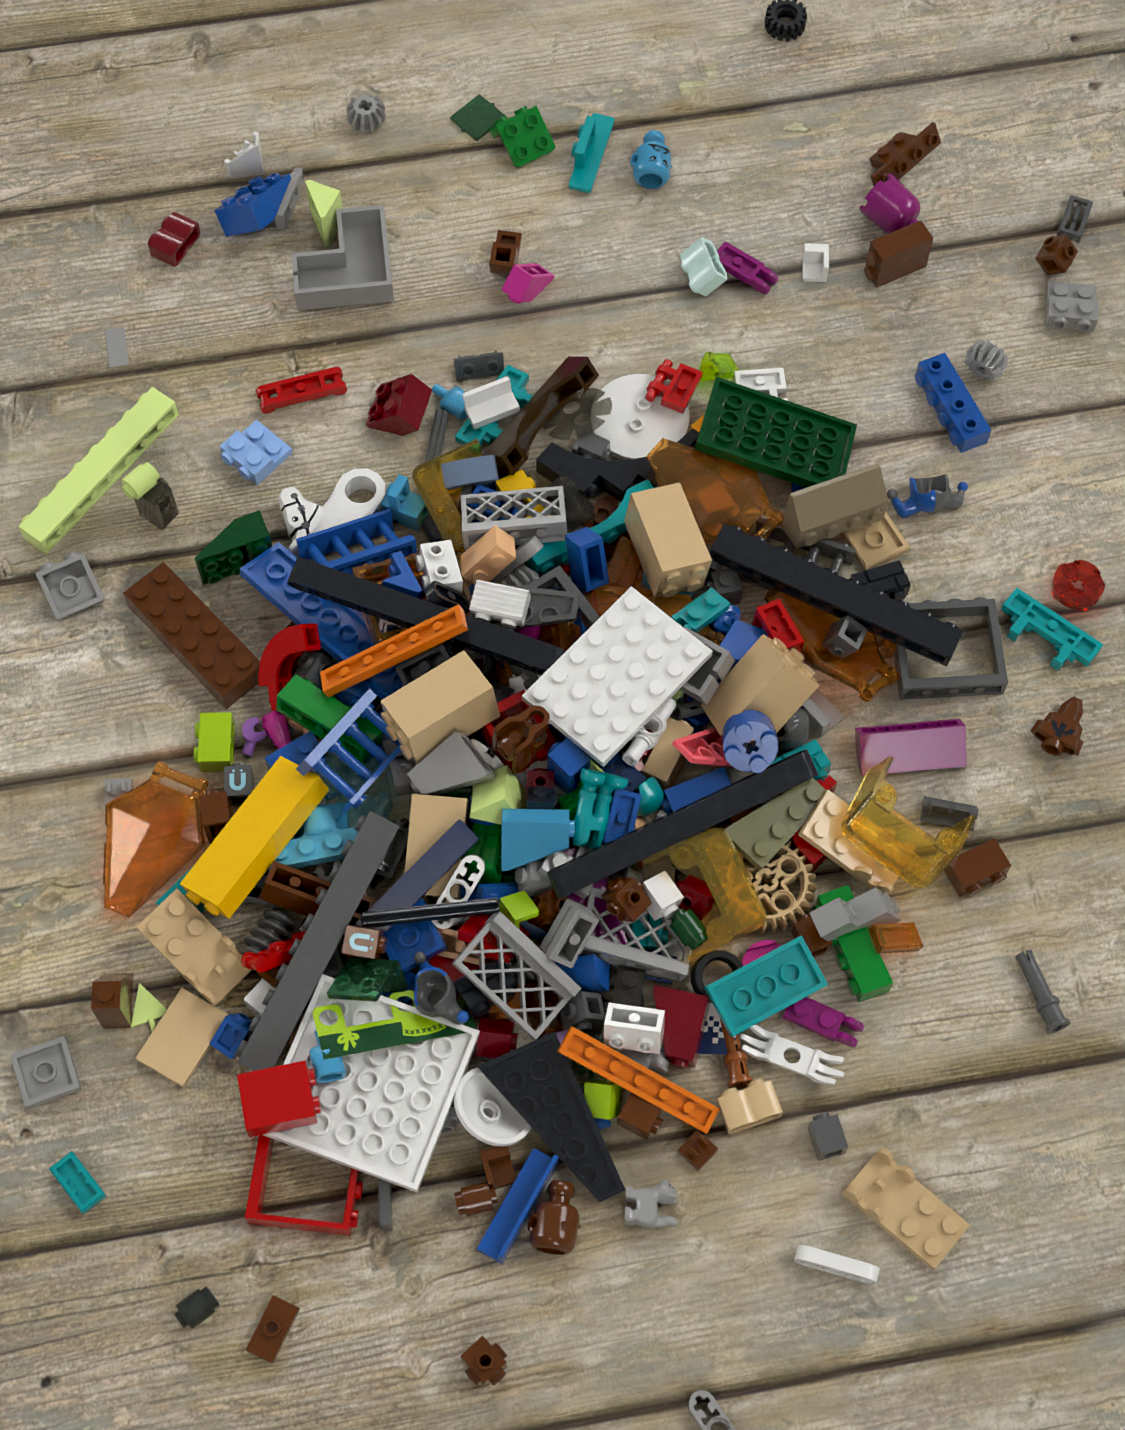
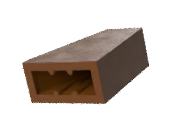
[91,973,134,1029]

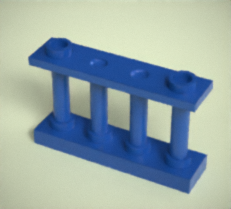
[296,508,417,579]
[296,688,403,813]

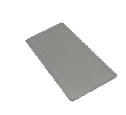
[105,327,129,367]

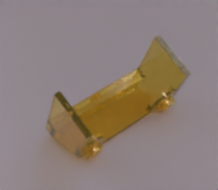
[412,439,482,553]
[841,756,976,889]
[642,827,767,962]

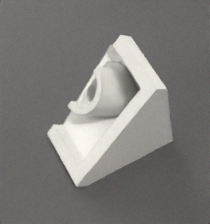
[224,131,264,178]

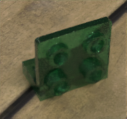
[327,957,407,1002]

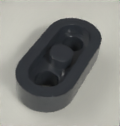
[425,581,471,615]

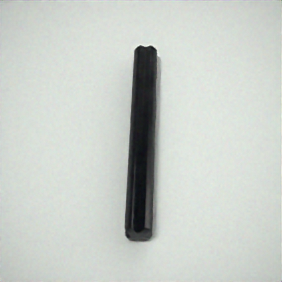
[361,898,500,928]

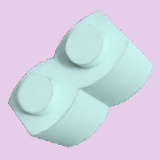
[680,237,728,296]

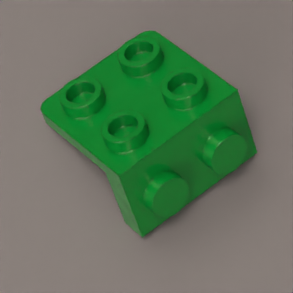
[489,105,555,167]

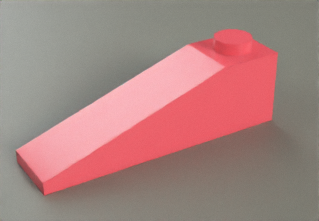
[672,727,734,768]

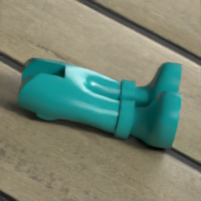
[572,768,629,849]

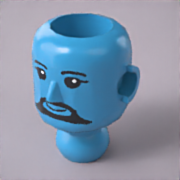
[630,130,672,189]

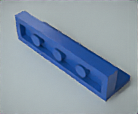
[477,1148,559,1265]

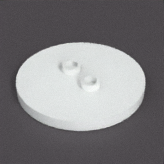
[590,374,690,460]

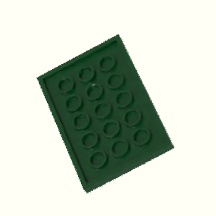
[694,377,857,488]

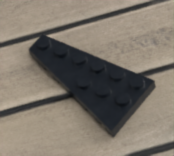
[477,1032,626,1203]

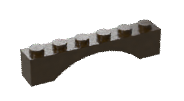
[482,356,599,475]

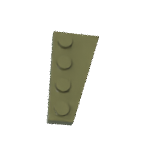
[719,778,826,871]

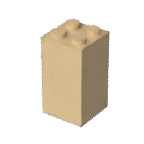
[624,482,712,598]
[701,634,820,743]
[381,650,500,765]
[404,794,470,903]

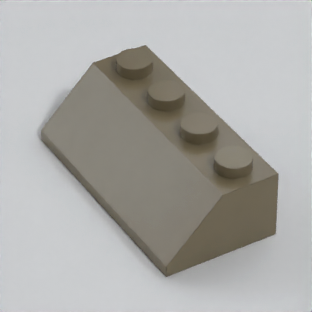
[781,463,888,549]

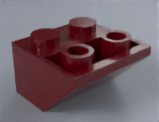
[366,374,432,436]

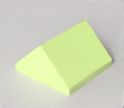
[305,180,343,247]
[470,765,526,825]

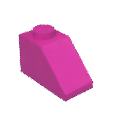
[501,263,555,304]

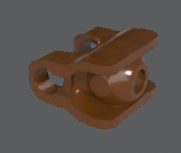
[492,705,550,774]

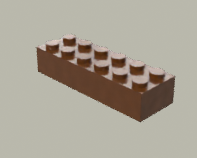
[123,562,260,710]

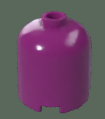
[859,174,921,234]

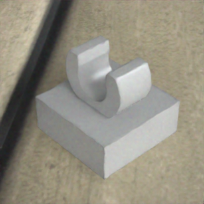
[105,778,133,808]

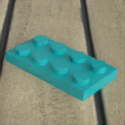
[704,935,828,1037]

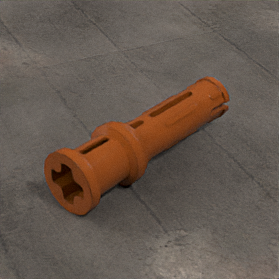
[719,1017,753,1089]

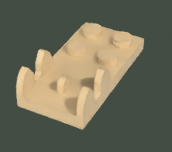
[798,790,916,895]
[136,889,252,1006]
[842,1148,970,1271]

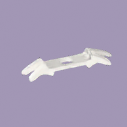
[740,1024,845,1085]

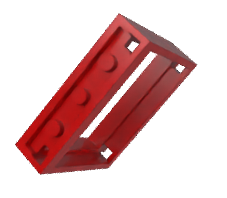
[245,1135,363,1236]

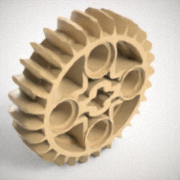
[715,841,817,935]

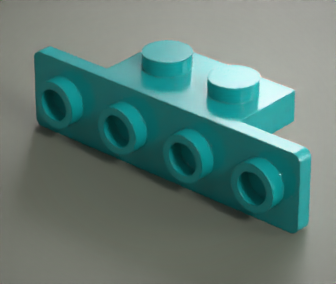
[569,113,615,193]

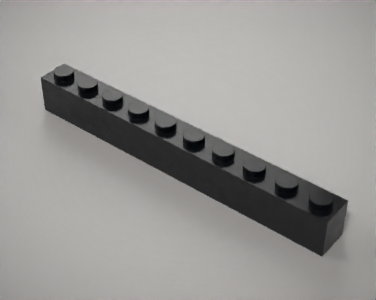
[710,524,963,667]

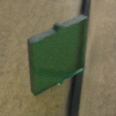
[450,94,506,141]

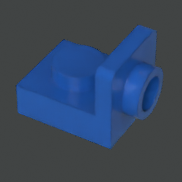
[209,1013,253,1060]

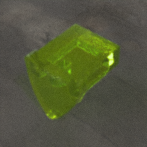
[699,352,740,381]

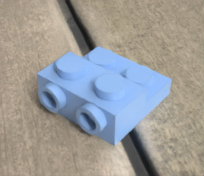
[220,419,293,485]

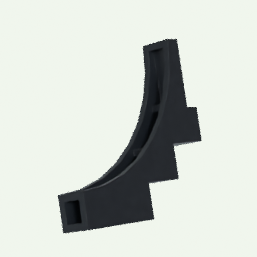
[536,428,699,504]

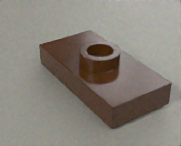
[246,1295,300,1364]

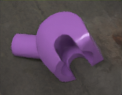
[241,717,267,757]

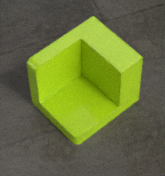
[499,890,539,929]
[584,1079,622,1120]

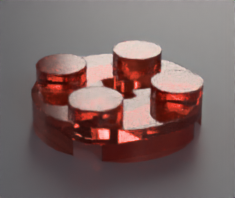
[1051,560,1105,611]

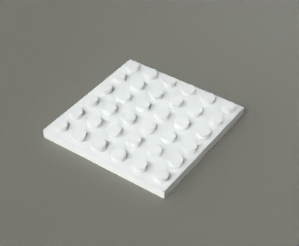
[264,974,480,1192]

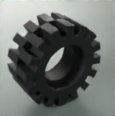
[765,0,807,42]

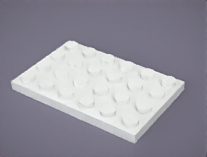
[522,586,712,767]

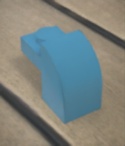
[380,474,430,531]

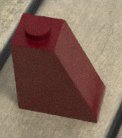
[653,985,710,1070]

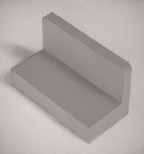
[800,689,844,738]

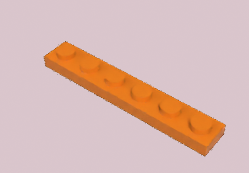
[320,604,468,698]
[557,1026,720,1134]

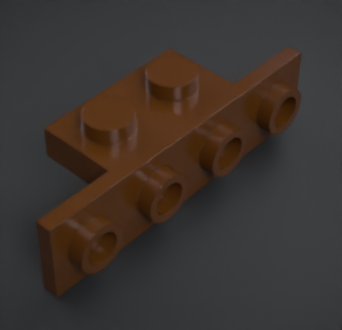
[869,122,941,186]

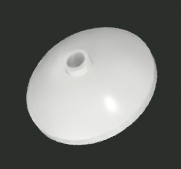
[454,1068,531,1147]

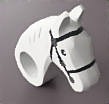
[278,468,386,558]

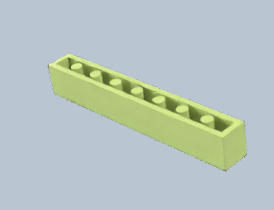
[18,387,179,554]

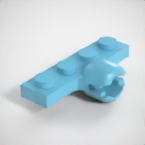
[269,807,358,870]

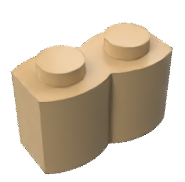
[717,1078,783,1135]

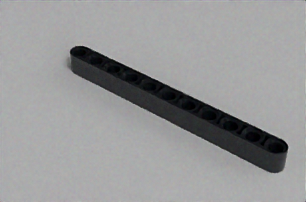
[287,558,566,675]
[546,749,818,898]

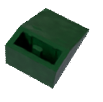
[195,510,272,585]

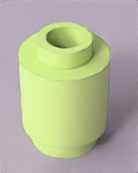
[121,462,160,500]

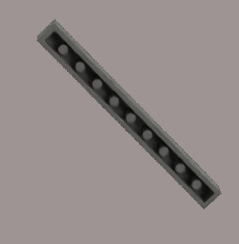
[235,811,399,1071]

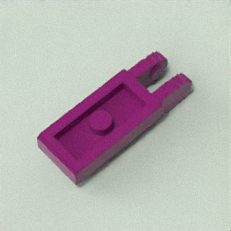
[717,242,779,295]
[782,997,865,1048]

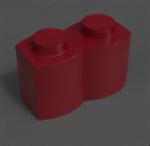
[148,212,201,267]

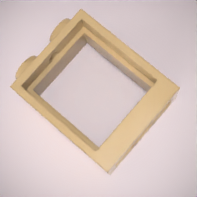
[642,717,694,791]

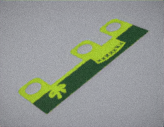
[312,990,477,1059]

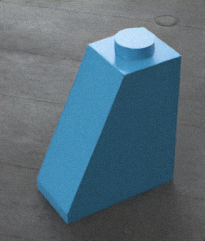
[501,809,575,871]

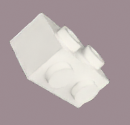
[416,540,463,593]
[604,1003,665,1054]

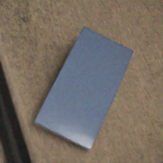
[441,455,499,490]

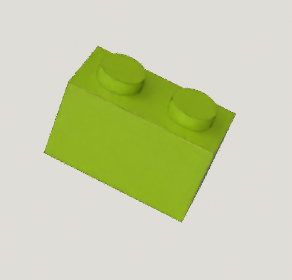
[194,712,235,772]

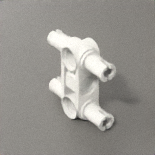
[622,698,676,766]

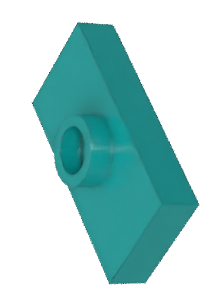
[49,1151,107,1215]

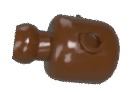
[527,1180,581,1255]

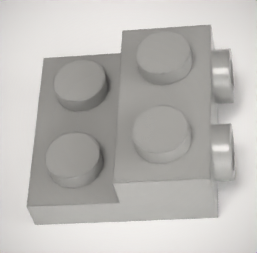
[1045,281,1098,332]
[35,552,105,621]

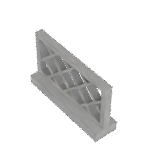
[461,486,567,550]
[579,887,691,983]
[452,912,581,1040]

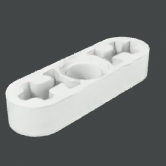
[432,854,485,929]
[794,1245,880,1285]

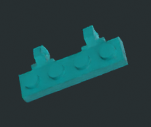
[455,365,533,452]
[1001,588,1104,671]

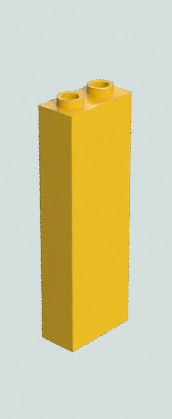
[180,756,329,919]

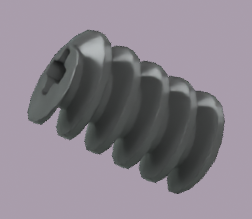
[238,908,297,955]

